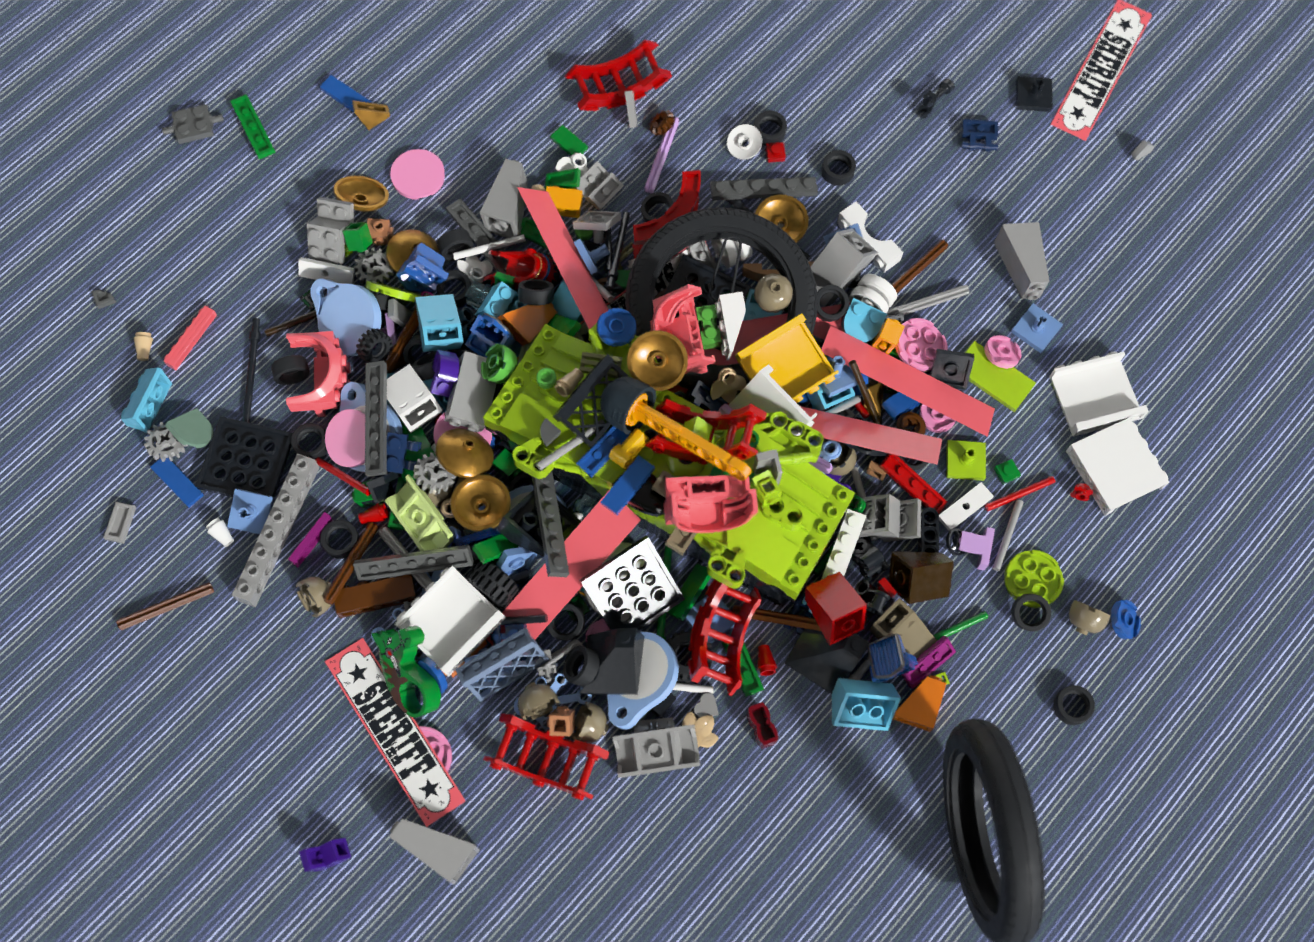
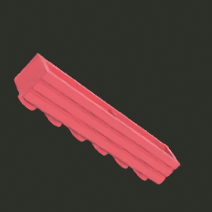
[163,306,217,370]

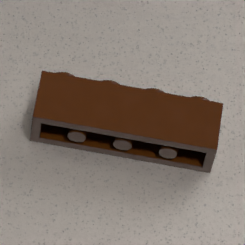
[334,574,417,618]

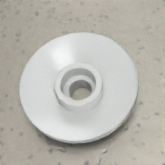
[727,124,762,160]

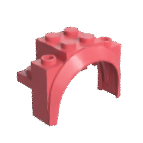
[650,284,716,374]
[286,331,351,417]
[664,475,758,533]

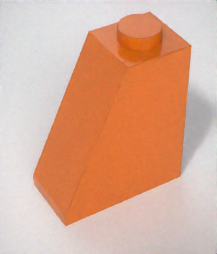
[497,303,557,346]
[893,676,947,732]

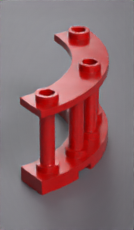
[565,40,672,111]
[633,170,701,259]
[645,399,767,465]
[688,579,762,696]
[483,713,610,801]

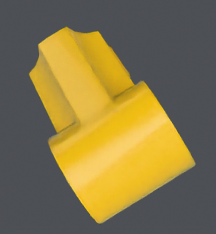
[609,428,649,470]

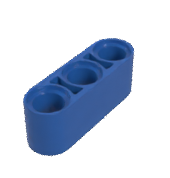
[882,392,922,421]

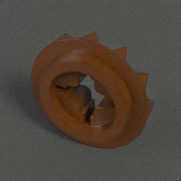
[649,110,675,136]
[896,412,926,435]

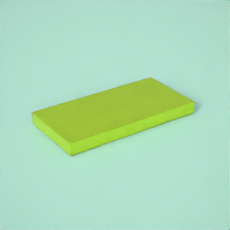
[965,341,1036,413]

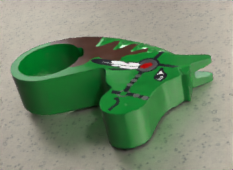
[372,625,441,718]

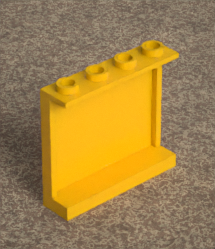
[735,314,839,403]

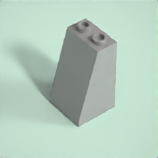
[480,159,528,238]
[994,222,1049,300]
[811,229,878,307]
[444,351,496,432]
[389,819,479,885]

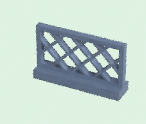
[456,627,549,702]

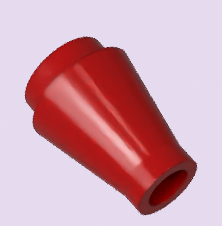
[358,503,389,525]
[757,645,777,676]

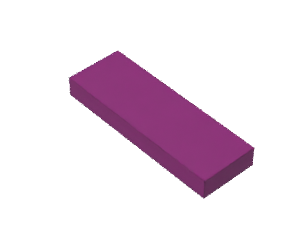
[288,512,333,568]
[902,636,956,689]

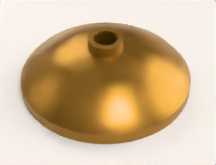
[333,176,389,212]
[755,195,809,243]
[386,229,440,274]
[627,330,688,391]
[435,428,494,478]
[451,475,511,531]

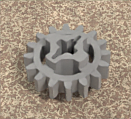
[354,248,394,284]
[144,422,188,462]
[413,452,457,494]

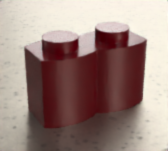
[747,702,778,749]

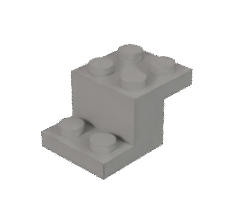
[307,197,354,265]
[854,494,921,542]

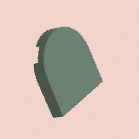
[165,408,214,448]

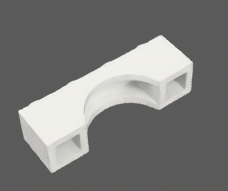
[837,202,903,272]
[821,509,866,580]

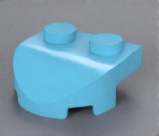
[841,298,887,343]

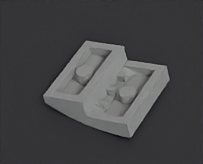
[575,161,624,210]

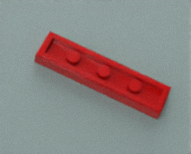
[879,454,948,514]

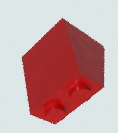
[805,572,867,645]

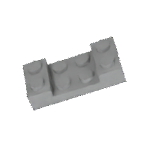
[613,724,701,778]

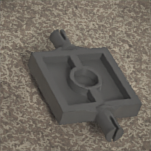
[162,104,224,144]

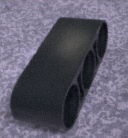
[918,507,939,553]

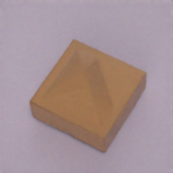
[866,461,887,481]

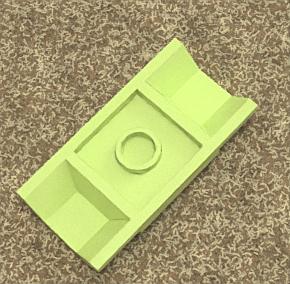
[385,474,454,551]

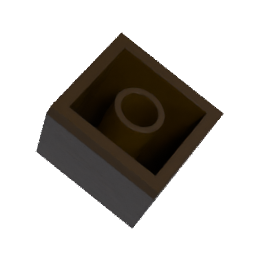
[888,551,954,604]

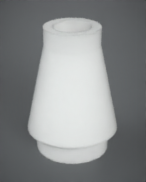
[206,518,234,547]

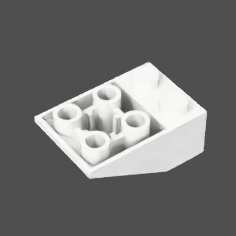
[715,292,746,361]
[387,364,443,433]

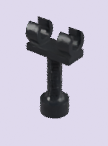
[917,78,955,119]

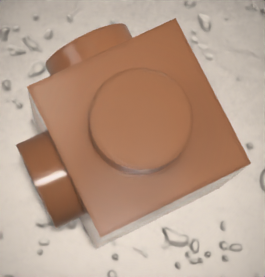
[367,218,394,246]
[547,706,575,736]

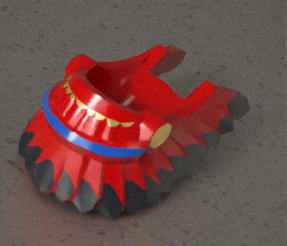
[483,248,559,293]

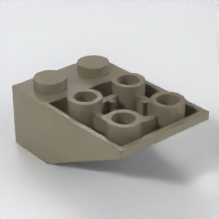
[869,598,937,658]

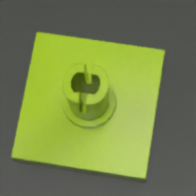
[946,440,986,481]

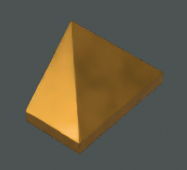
[352,100,390,130]
[862,378,884,417]

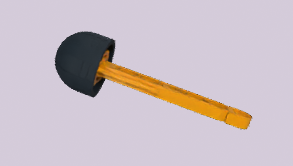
[600,377,752,481]

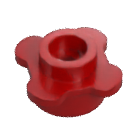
[1070,483,1093,501]

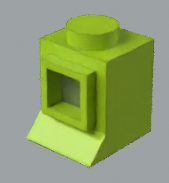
[751,469,782,506]

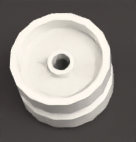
[711,239,752,268]
[849,274,897,313]

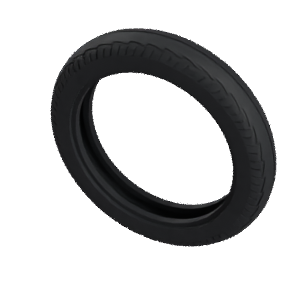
[625,208,818,395]
[943,718,1045,942]

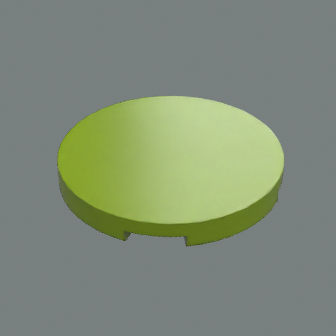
[365,281,422,302]
[1004,550,1064,608]

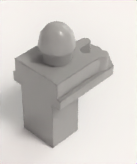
[537,649,557,685]

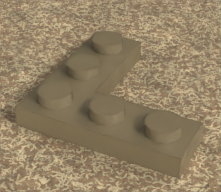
[652,470,697,555]

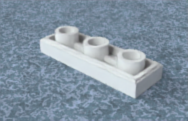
[299,257,354,284]
[939,482,994,531]

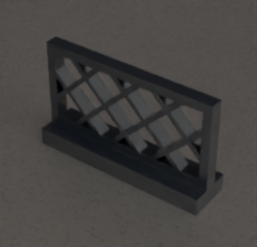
[552,354,630,448]

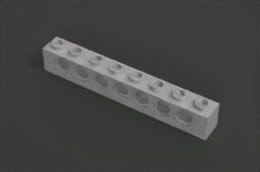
[232,453,320,608]

